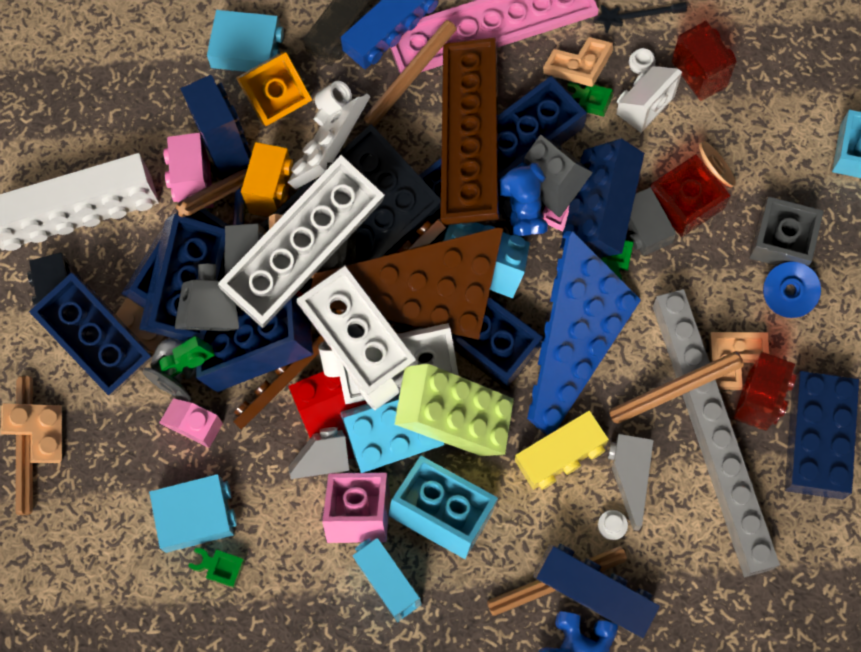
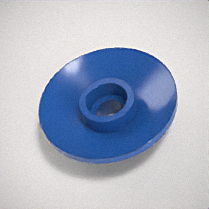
[763,262,821,318]

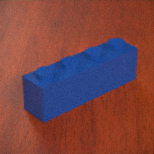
[340,0,438,70]

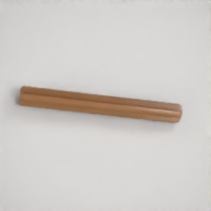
[363,20,457,127]
[176,168,248,217]
[609,352,744,424]
[15,376,33,516]
[487,546,627,616]

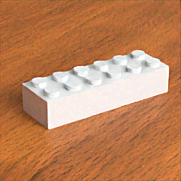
[0,153,159,251]
[218,155,384,328]

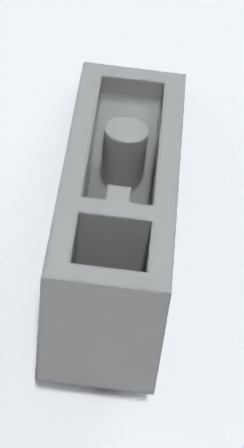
[608,434,653,531]

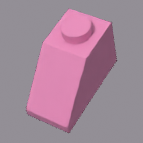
[159,398,223,448]

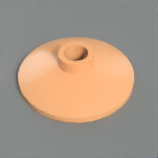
[699,141,736,188]

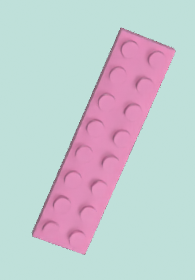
[390,0,598,74]

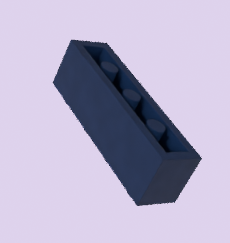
[532,543,660,638]

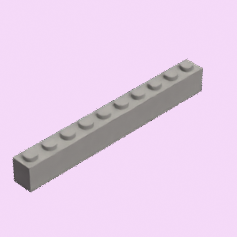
[653,289,780,578]

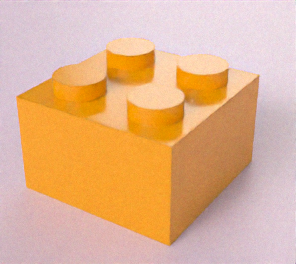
[236,52,312,126]
[241,142,293,217]

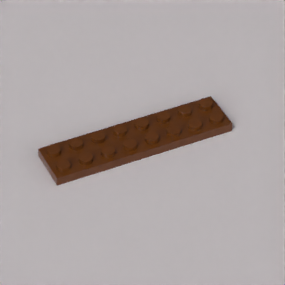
[441,37,499,225]

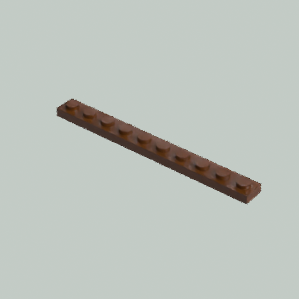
[233,219,446,430]

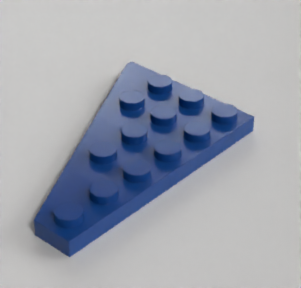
[527,231,641,436]

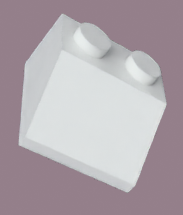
[616,66,682,133]

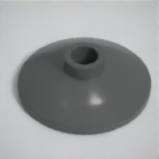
[142,368,192,402]

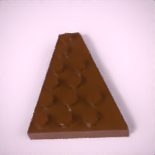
[311,228,503,340]

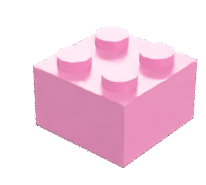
[164,133,214,208]
[322,473,390,543]

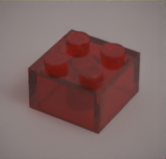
[672,21,737,102]
[651,154,731,238]
[733,351,797,431]

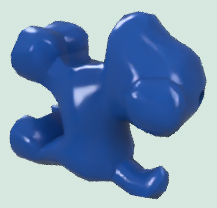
[500,162,548,236]
[538,611,618,652]

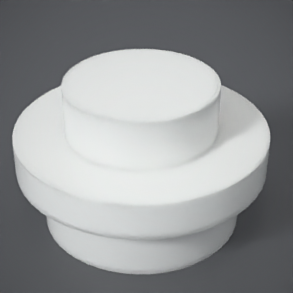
[629,48,656,74]
[598,510,628,540]

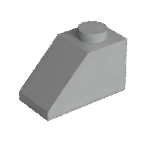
[288,427,349,479]

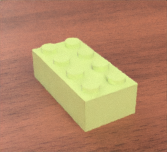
[394,364,514,456]

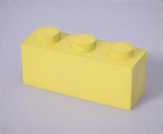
[515,410,609,490]

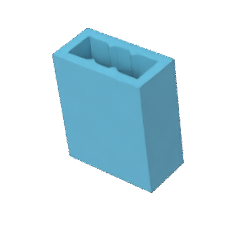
[207,10,284,72]
[149,474,237,553]
[352,538,422,623]

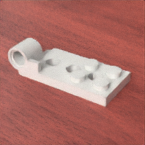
[288,81,370,189]
[297,266,416,410]
[318,323,459,404]

